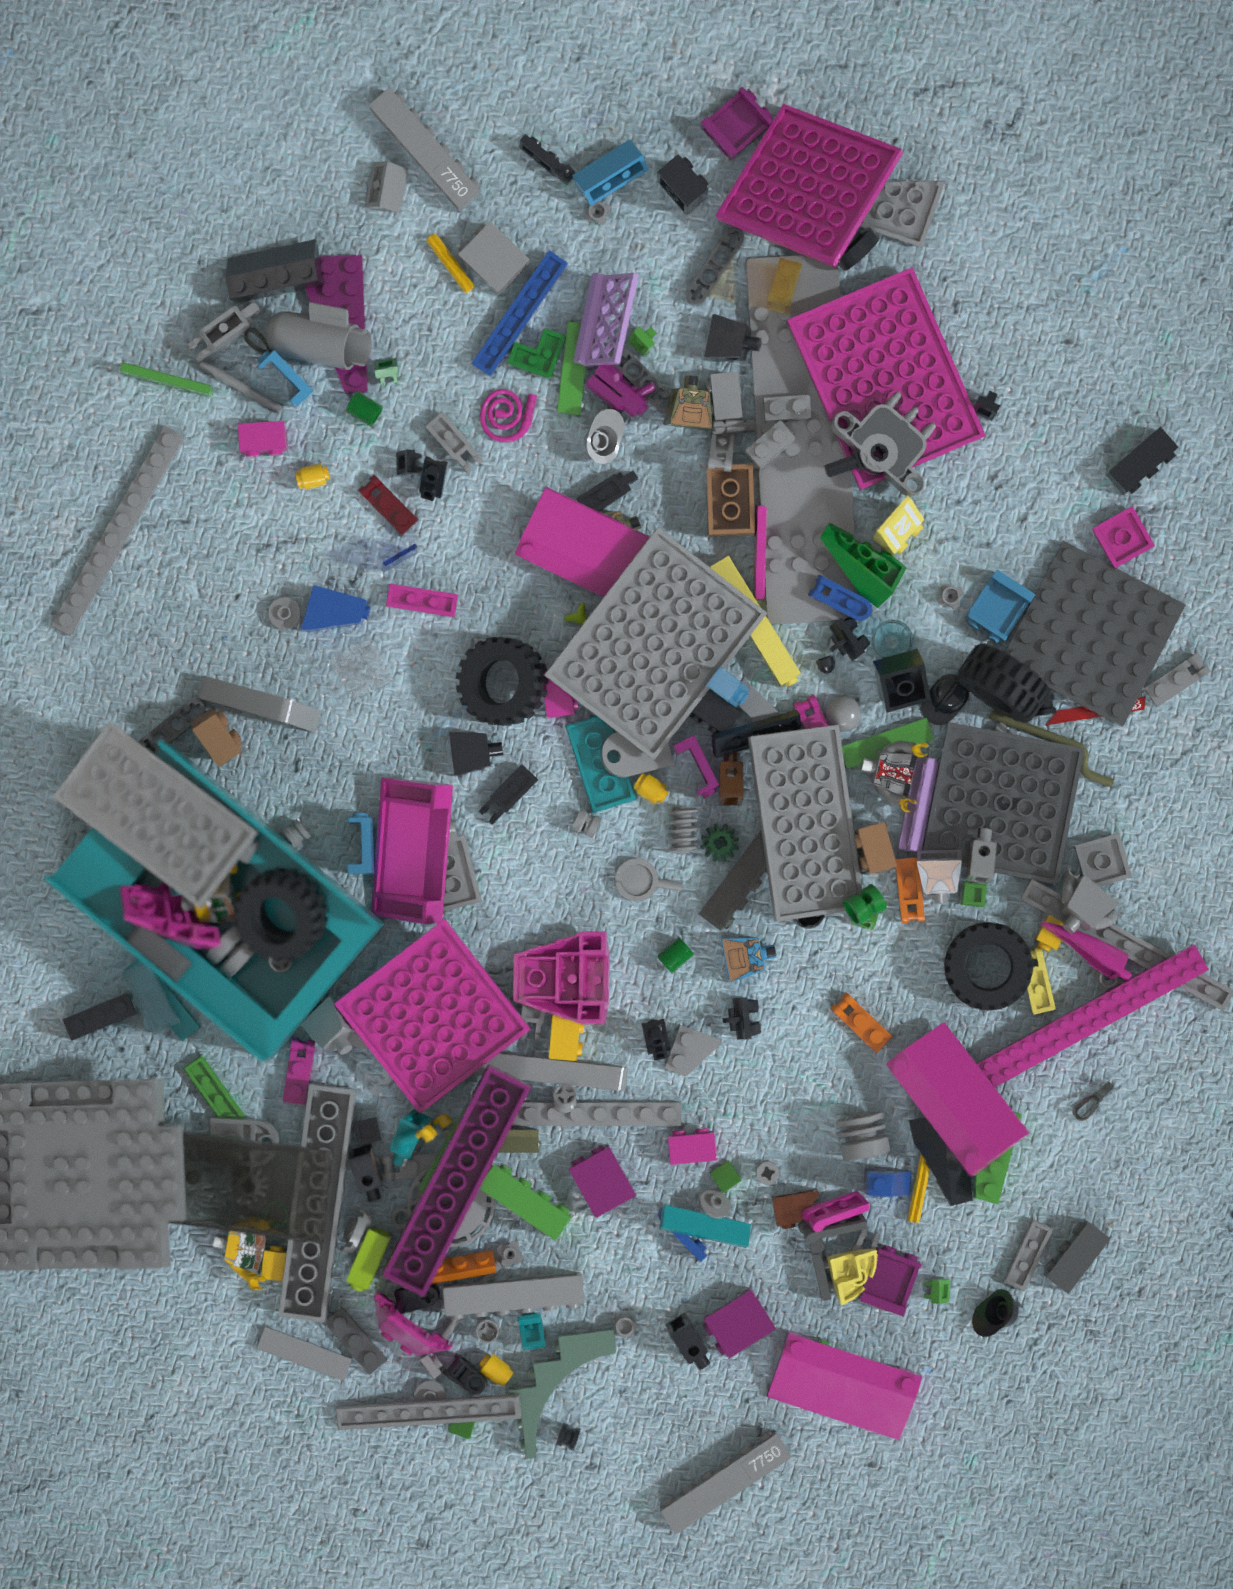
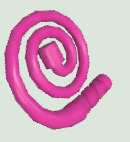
[480,389,537,442]

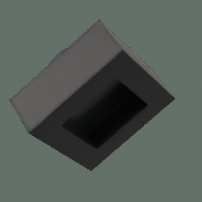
[353,1117,382,1145]

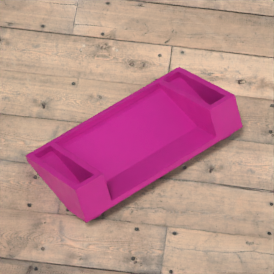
[515,487,650,597]
[371,777,453,925]
[886,1022,1030,1176]
[767,1330,923,1440]

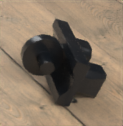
[419,456,448,501]
[829,617,870,661]
[722,997,761,1040]
[641,1019,671,1061]

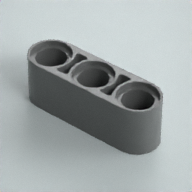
[125,925,193,982]

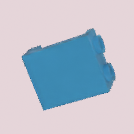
[256,351,313,407]
[964,570,1036,643]
[347,813,375,874]

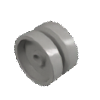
[205,925,257,979]

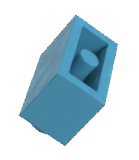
[706,667,750,707]

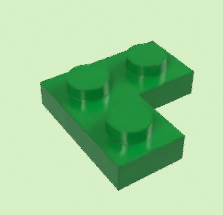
[507,328,566,380]

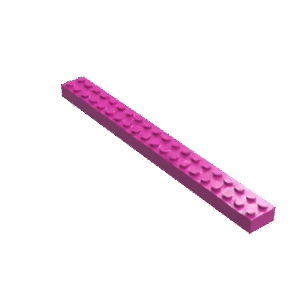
[977,944,1209,1087]

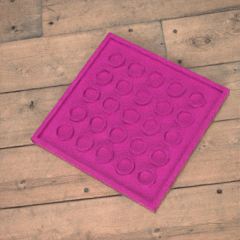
[715,103,903,267]
[334,919,531,1114]

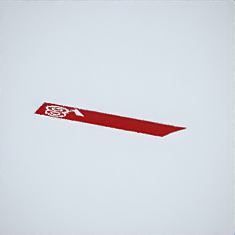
[1046,697,1145,725]

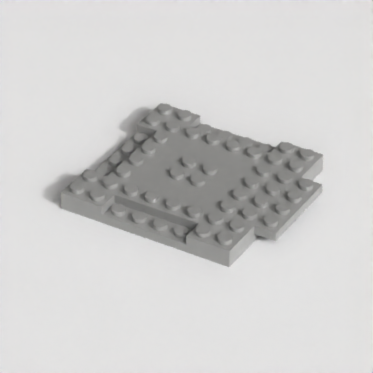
[0,1078,186,1271]

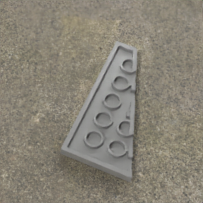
[860,181,945,247]

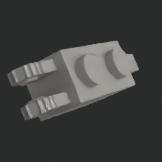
[186,302,261,362]

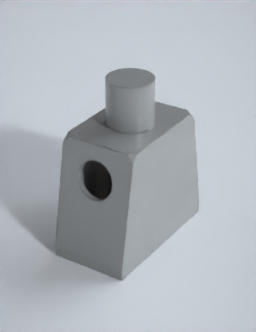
[300,996,355,1055]

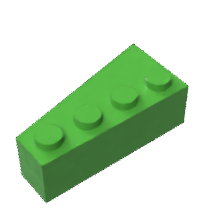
[973,1111,1022,1204]
[480,1163,574,1241]

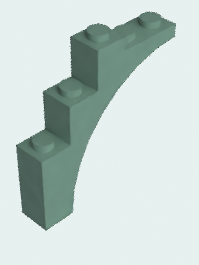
[505,1327,617,1459]

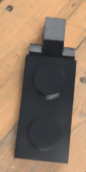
[519,134,576,185]
[576,470,638,512]

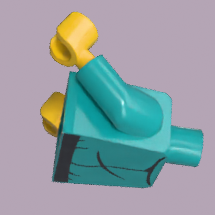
[390,1109,453,1167]

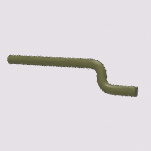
[989,710,1114,788]

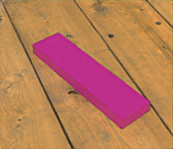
[753,505,767,599]

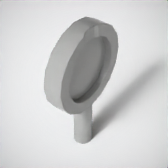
[615,858,683,902]

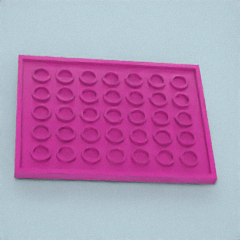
[786,267,986,490]

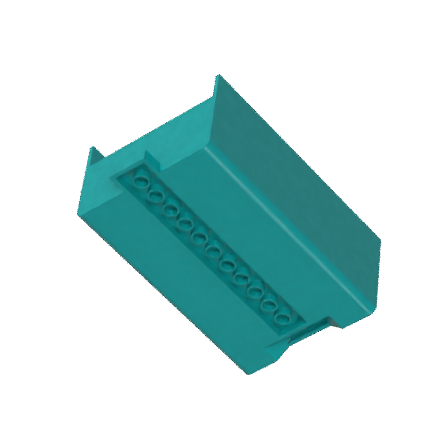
[44,741,386,1063]

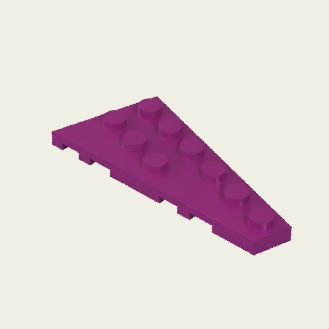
[305,255,368,394]

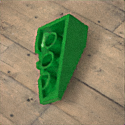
[820,522,907,608]

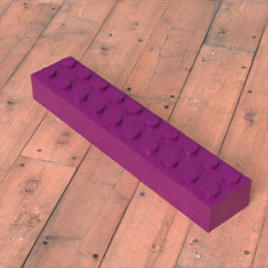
[382,1064,531,1297]

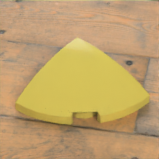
[827,1248,877,1305]

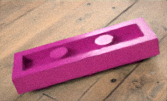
[386,584,458,618]

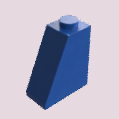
[301,585,371,632]
[863,1168,911,1197]

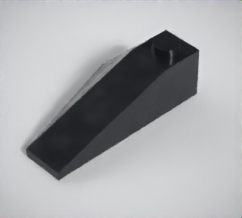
[909,1117,973,1206]

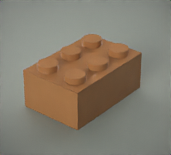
[706,464,755,537]

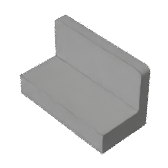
[365,161,408,213]

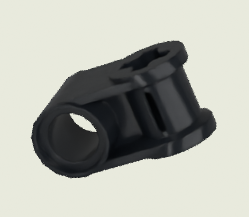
[394,1284,440,1314]
[443,1353,487,1395]

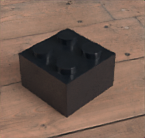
[657,154,709,216]
[873,649,931,713]

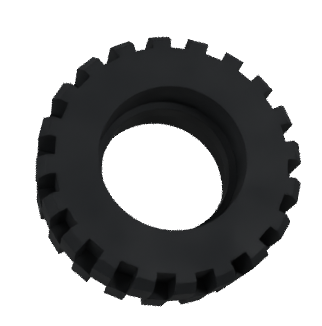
[456,637,549,726]
[958,643,1049,723]
[233,867,329,962]
[944,922,1033,1011]

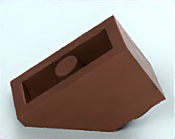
[772,1189,819,1229]

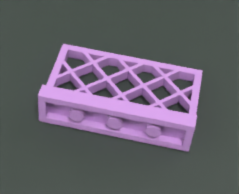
[573,273,639,368]
[898,758,939,853]

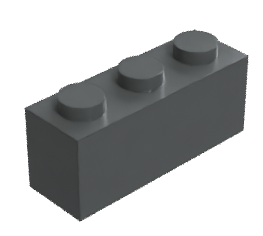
[1044,1220,1111,1294]

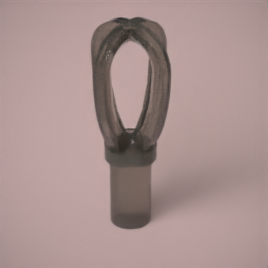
[243,328,285,361]
[1072,1081,1114,1121]

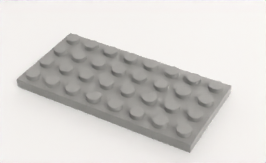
[53,721,258,909]
[748,725,862,922]

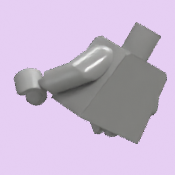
[1061,868,1124,934]

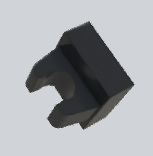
[974,391,1000,421]
[396,449,422,476]

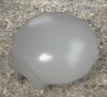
[826,696,862,732]

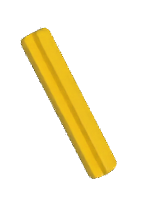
[426,233,474,293]
[907,1154,930,1223]

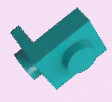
[518,1312,546,1351]

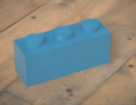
[572,139,649,206]

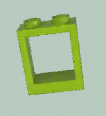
[346,1225,393,1292]

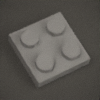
[1074,833,1132,887]

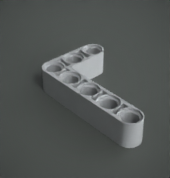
[197,676,322,733]

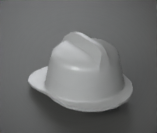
[584,409,625,464]

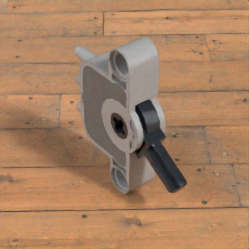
[824,391,936,497]

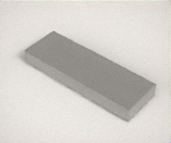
[1003,1219,1053,1292]

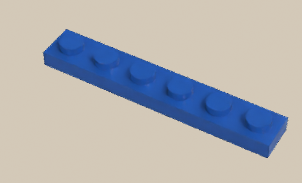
[471,250,568,377]

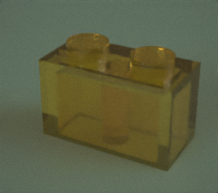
[766,258,802,315]

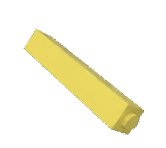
[710,555,801,688]

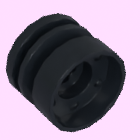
[837,221,880,271]

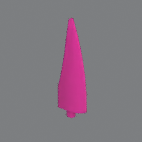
[1040,921,1132,981]

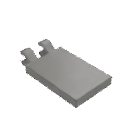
[443,820,482,912]

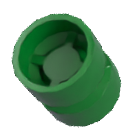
[843,884,887,926]

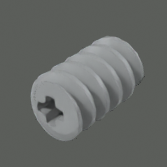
[668,807,699,854]

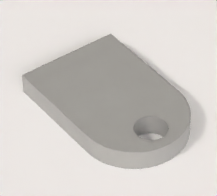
[600,732,674,778]
[210,1116,280,1166]

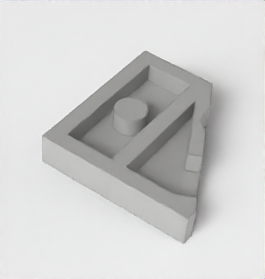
[665,1025,722,1076]

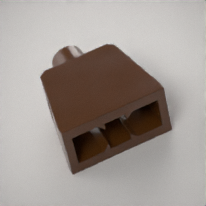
[719,752,743,806]

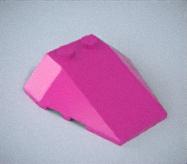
[120,883,221,950]
[513,931,610,1024]
[373,1290,453,1356]

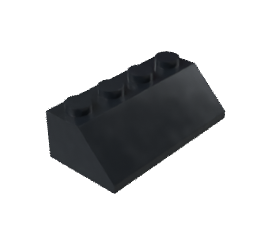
[226,239,325,303]

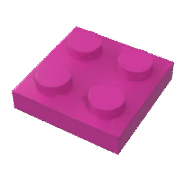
[1091,506,1155,569]

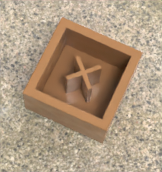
[191,707,243,767]
[854,822,897,875]

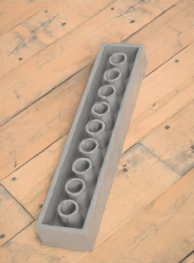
[278,1083,357,1323]

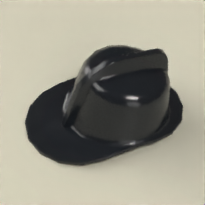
[921,674,969,725]
[972,1289,1021,1337]

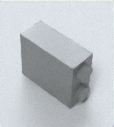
[458,222,530,296]

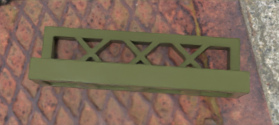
[445,1129,539,1153]

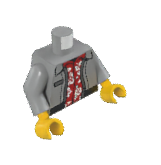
[860,740,928,813]

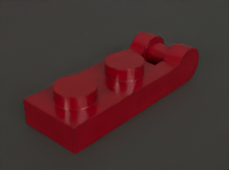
[357,474,419,536]

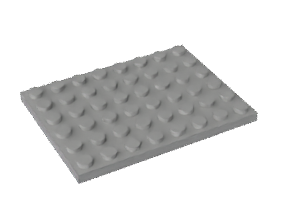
[544,527,767,760]

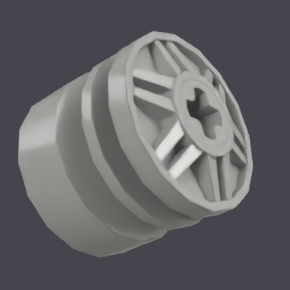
[835,1111,891,1161]

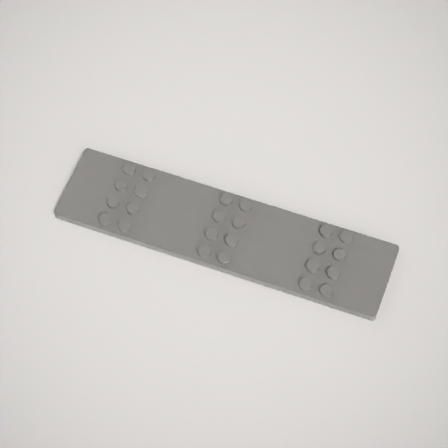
[746,255,858,625]

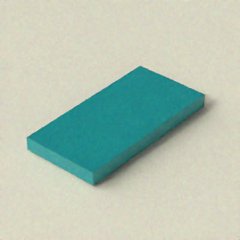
[565,716,637,813]

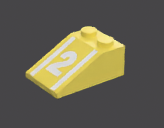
[872,496,925,556]

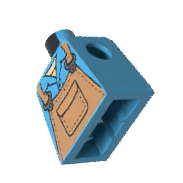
[721,938,777,982]

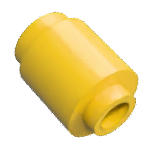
[295,463,330,490]
[633,773,669,805]
[478,1353,514,1387]

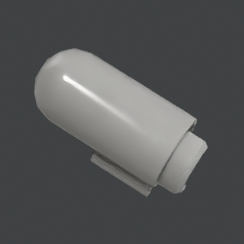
[265,302,372,370]

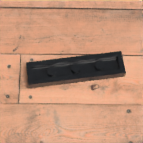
[711,710,801,758]

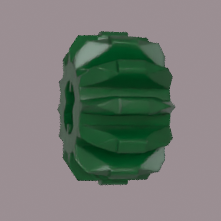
[701,823,739,862]

